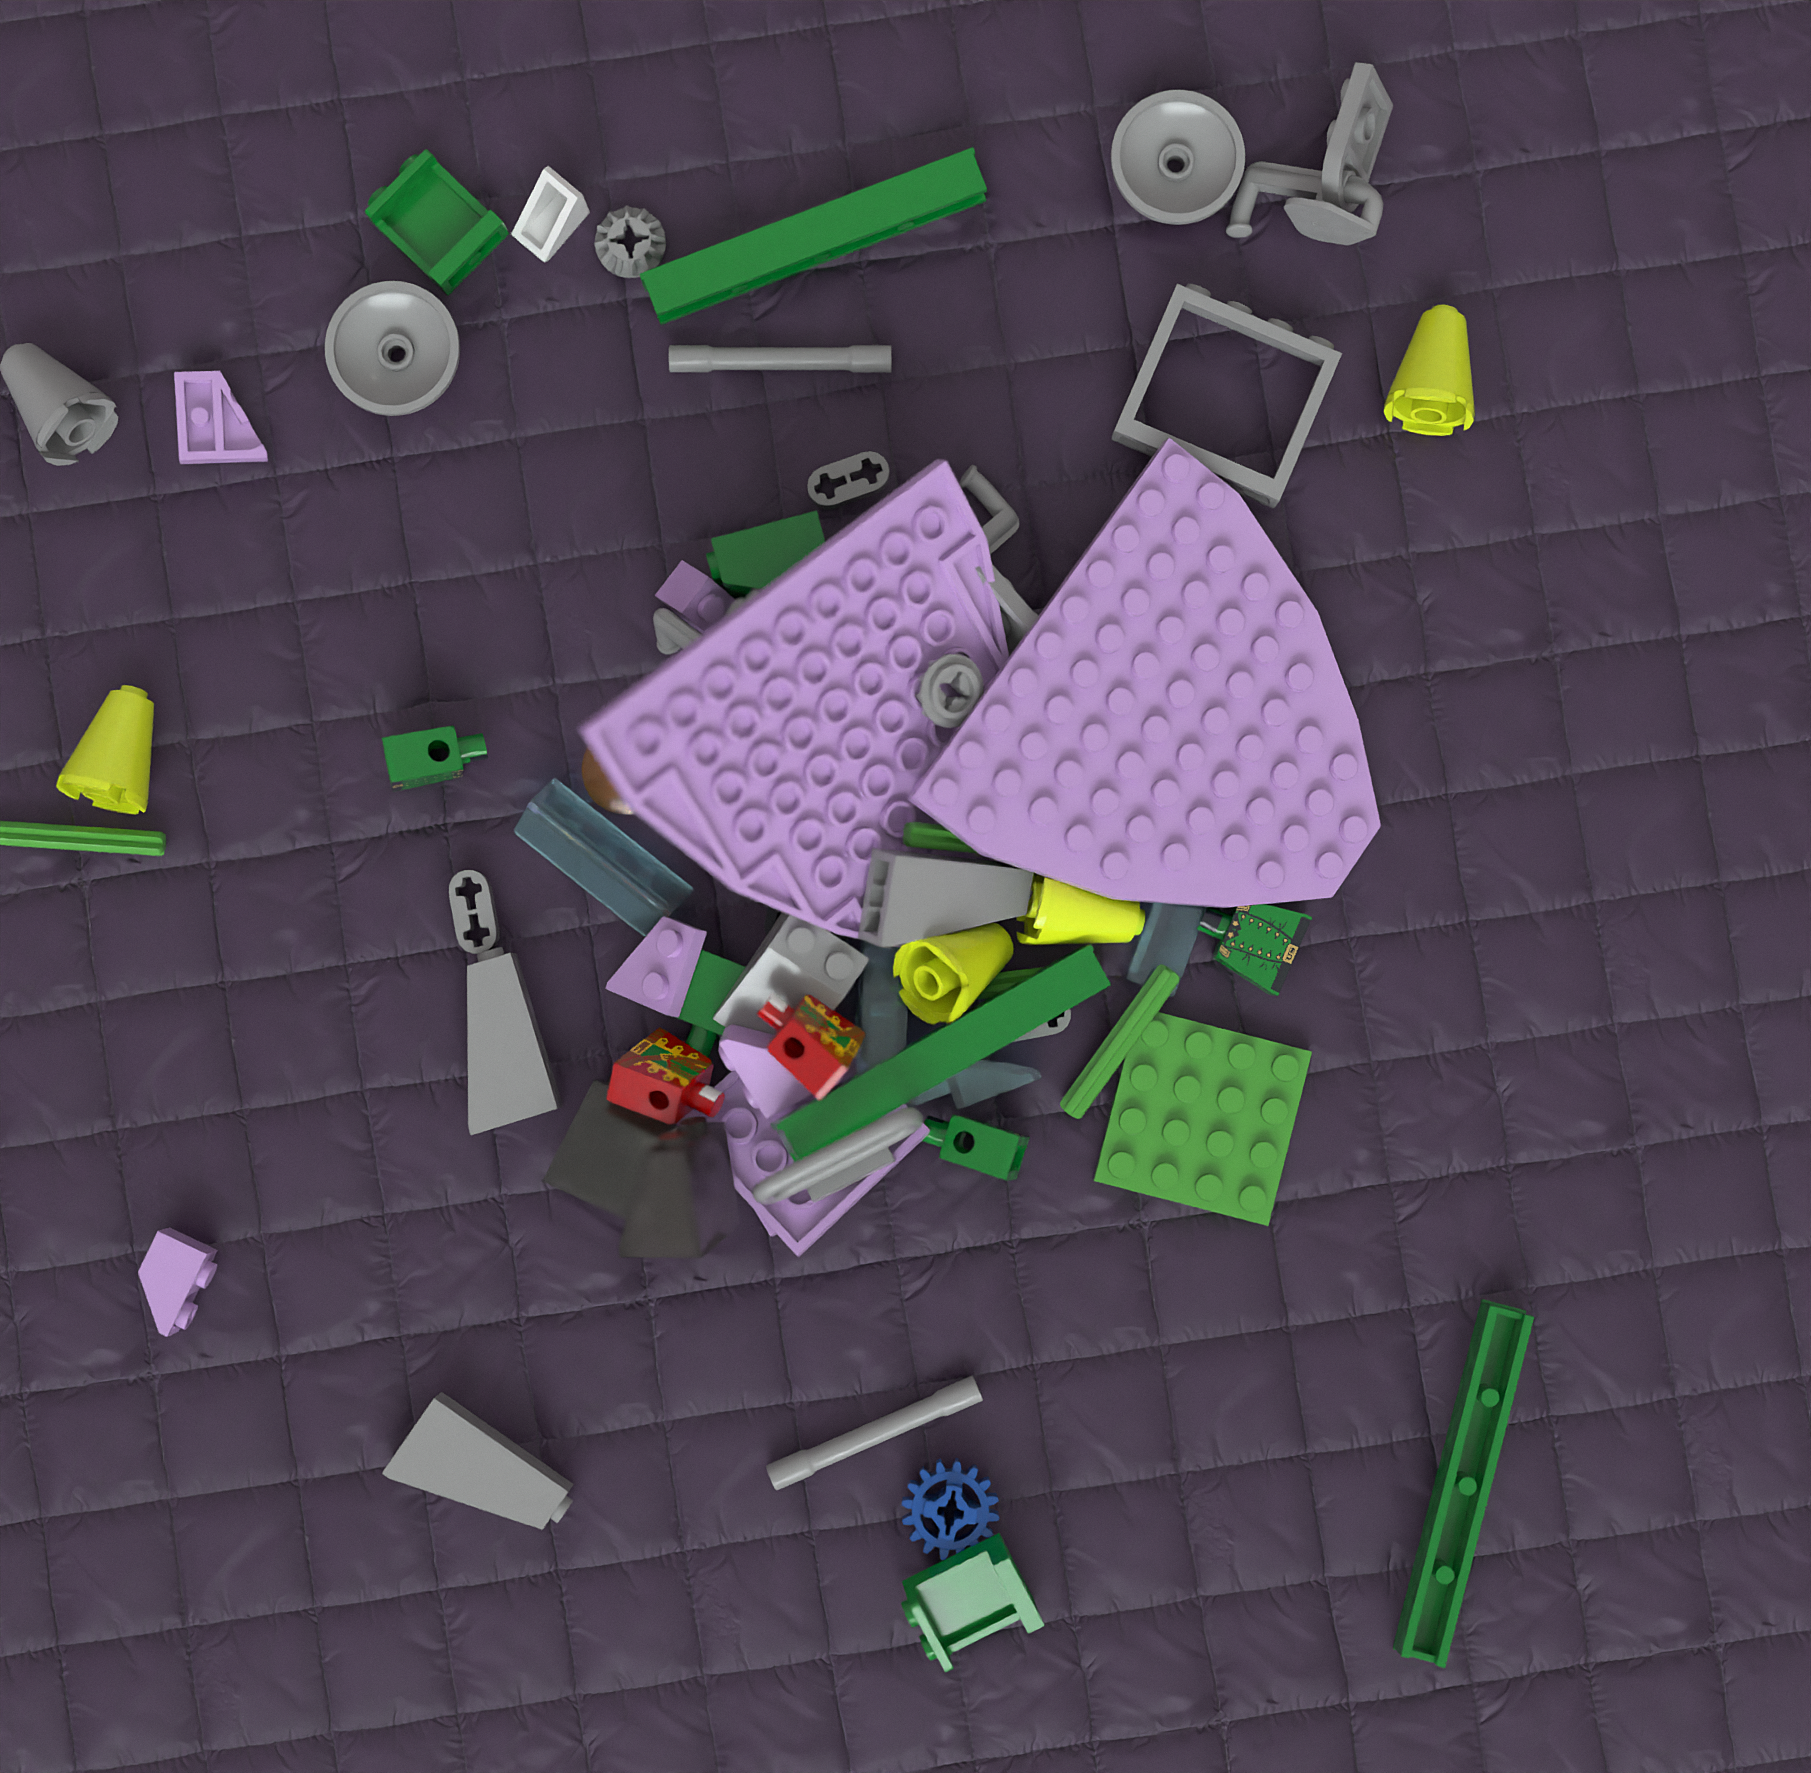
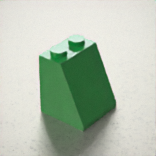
[706,511,825,599]

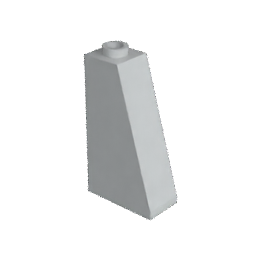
[858,848,1034,947]
[467,947,563,1135]
[382,1392,573,1529]

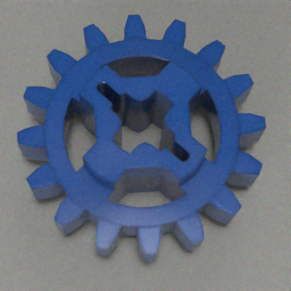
[902,1458,999,1560]

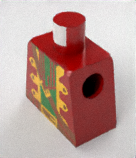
[756,993,867,1100]
[606,1027,725,1124]

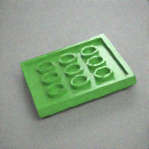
[1093,1012,1312,1226]

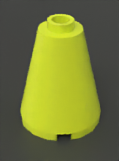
[1383,305,1475,436]
[56,685,154,815]
[1016,873,1145,945]
[893,923,1014,1024]

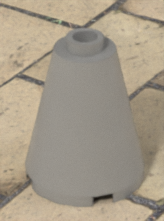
[0,343,119,466]

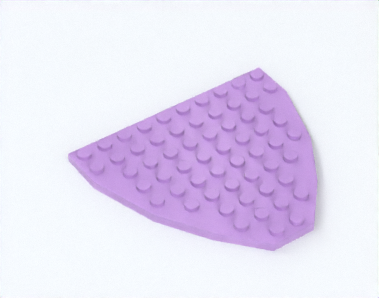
[908,438,1381,908]
[578,460,1009,948]

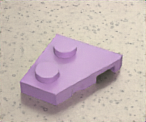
[174,371,268,464]
[605,916,707,1018]

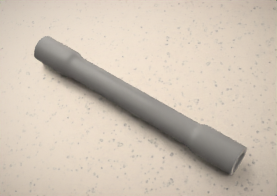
[669,345,891,372]
[766,1375,983,1491]

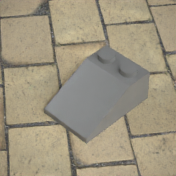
[712,912,869,1035]

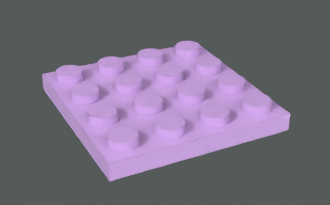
[676,1053,931,1257]

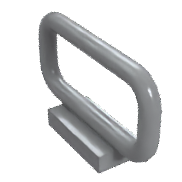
[752,1108,923,1205]

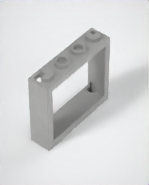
[1111,284,1342,509]

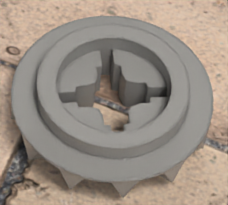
[594,205,666,278]
[915,654,984,728]

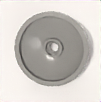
[1111,90,1245,225]
[325,281,460,416]

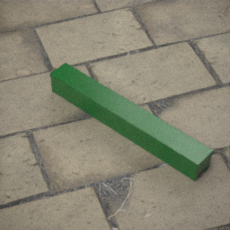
[639,147,987,325]
[770,944,1111,1163]
[1392,1299,1534,1668]

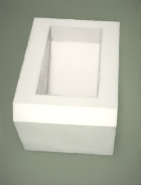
[511,166,590,263]

